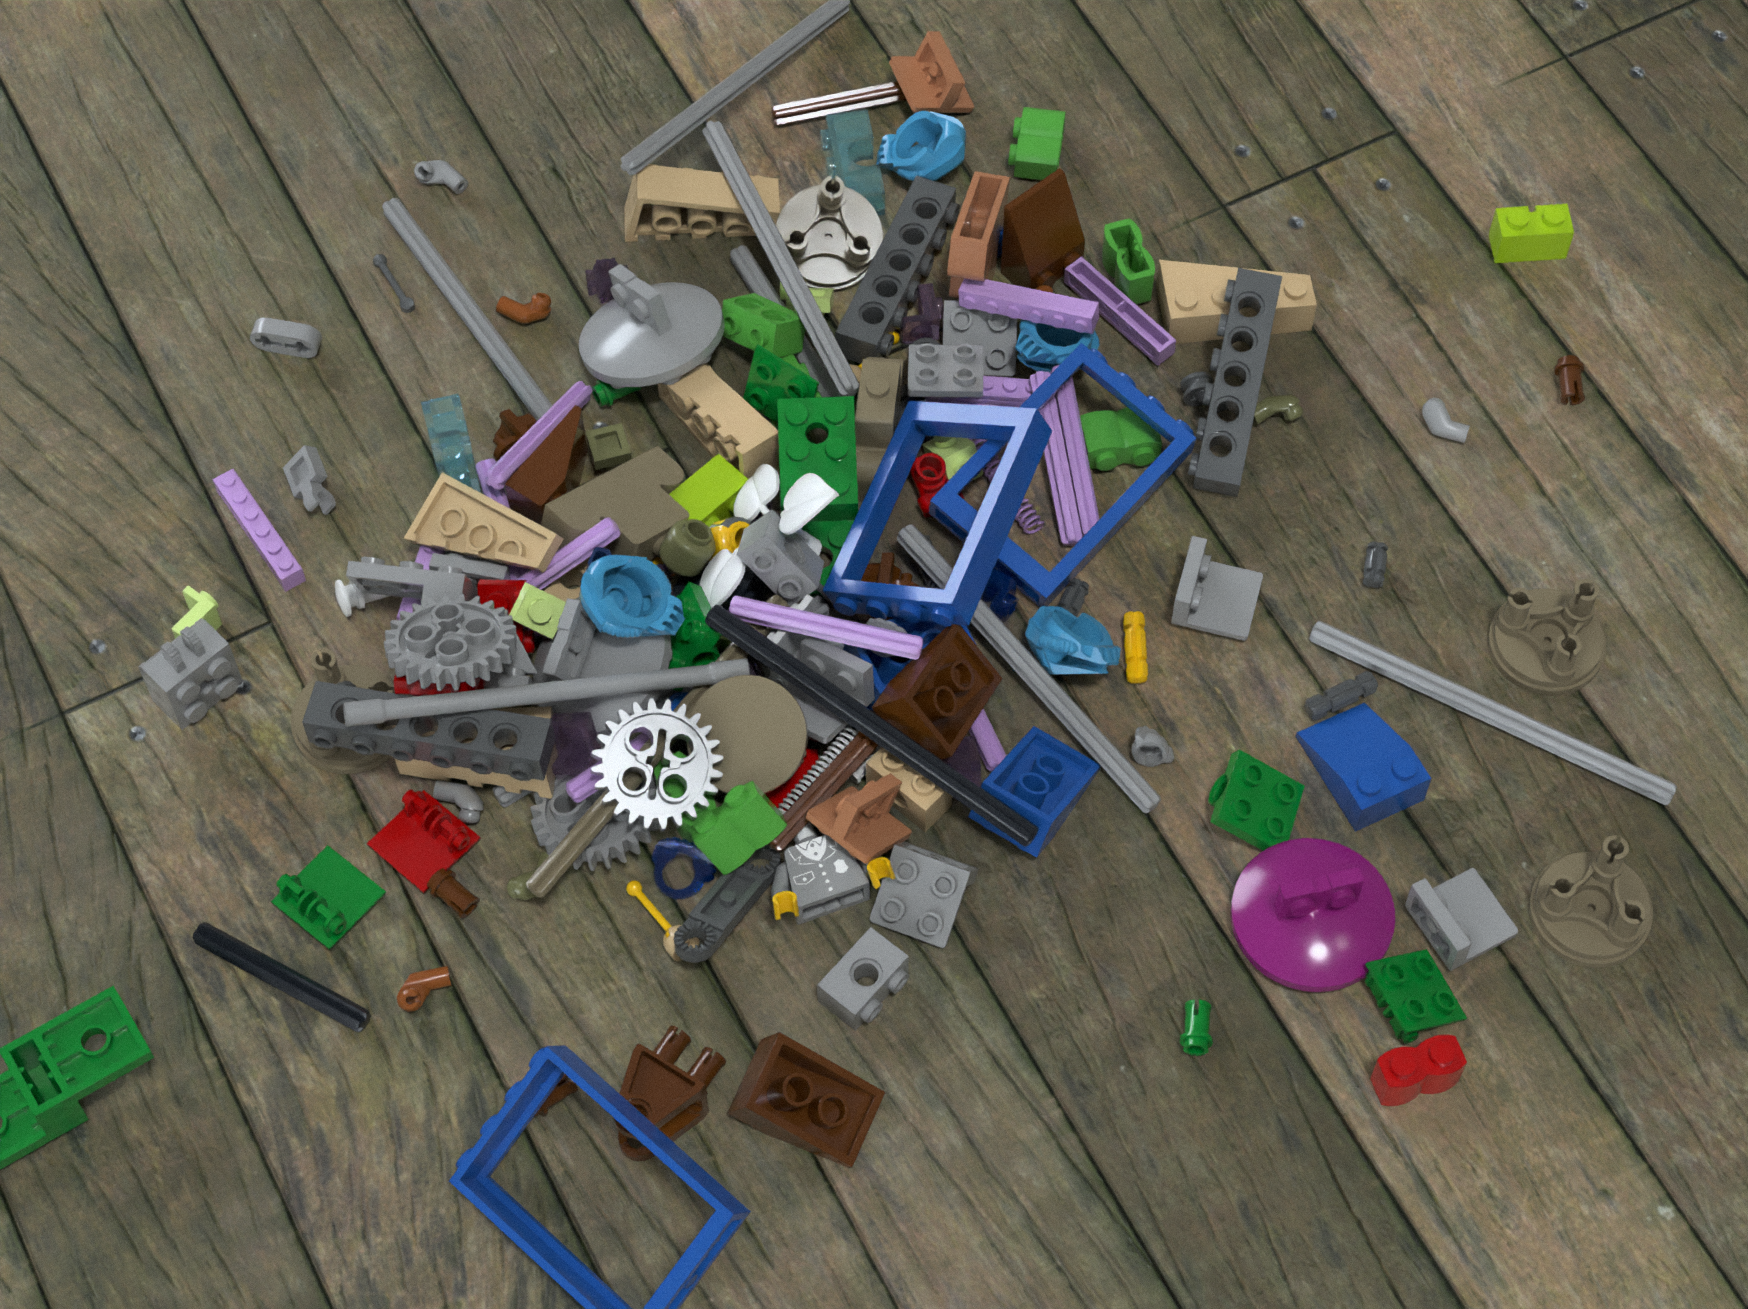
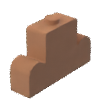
[947,171,1010,298]

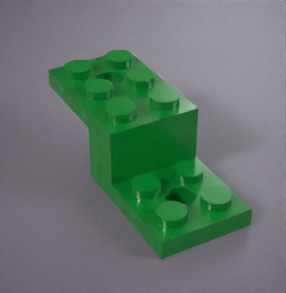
[777,396,858,598]
[0,985,154,1170]

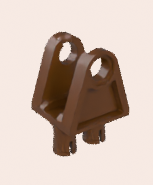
[614,1025,726,1161]

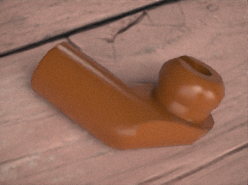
[496,293,551,324]
[397,966,452,1012]

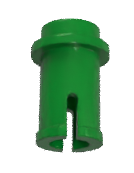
[591,380,641,407]
[1180,999,1213,1056]

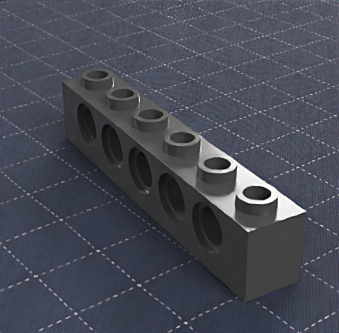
[835,176,960,363]
[1188,268,1282,497]
[302,681,556,781]

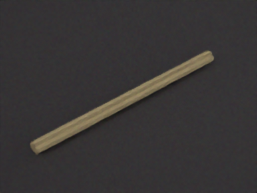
[526,595,789,898]

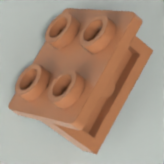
[889,31,974,113]
[806,773,912,863]

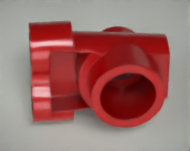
[910,452,965,517]

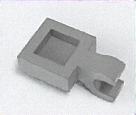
[283,445,336,515]

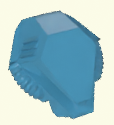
[876,111,966,181]
[1015,319,1099,373]
[579,555,685,638]
[1025,606,1121,675]

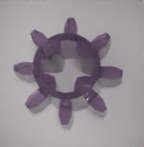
[585,258,628,303]

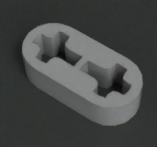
[250,318,322,358]

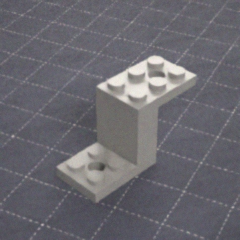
[346,557,538,706]

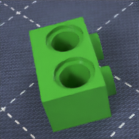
[722,293,805,357]

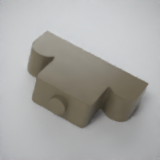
[855,356,905,502]
[541,446,689,561]

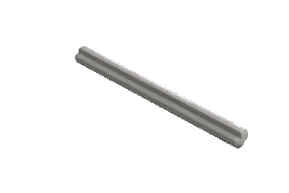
[730,245,841,397]

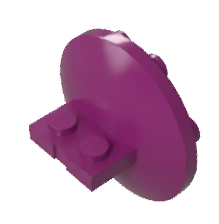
[1230,838,1395,992]

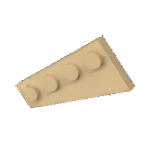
[404,472,563,572]

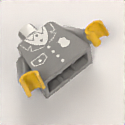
[770,822,896,925]

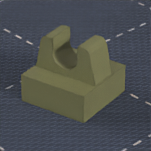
[585,423,632,472]

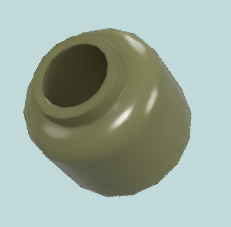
[659,519,716,577]

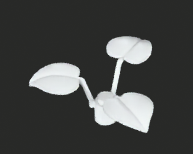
[699,464,839,609]

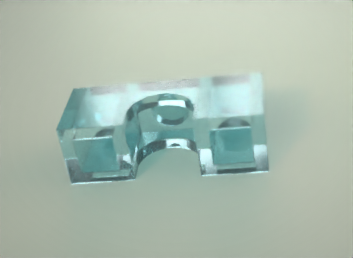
[820,109,885,216]
[421,393,481,493]

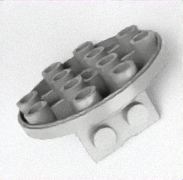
[579,264,725,389]
[533,596,672,738]

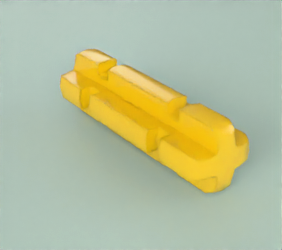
[1123,611,1148,684]

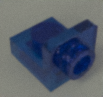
[981,568,1019,620]

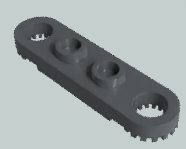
[674,845,781,963]

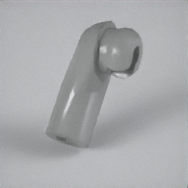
[414,160,468,194]
[1422,398,1470,444]
[433,780,484,823]

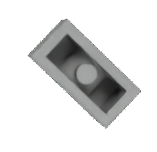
[737,510,824,607]
[817,927,910,1031]

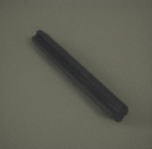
[192,922,371,1032]

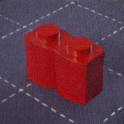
[1370,1035,1467,1106]

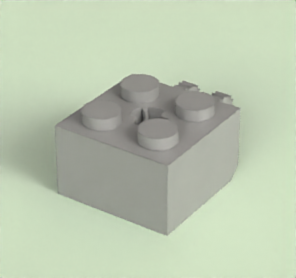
[138,618,243,730]

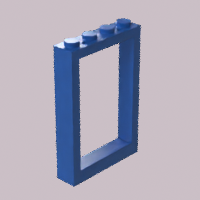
[929,343,1196,607]
[822,401,1052,626]
[449,1045,751,1309]

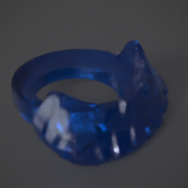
[651,837,716,899]

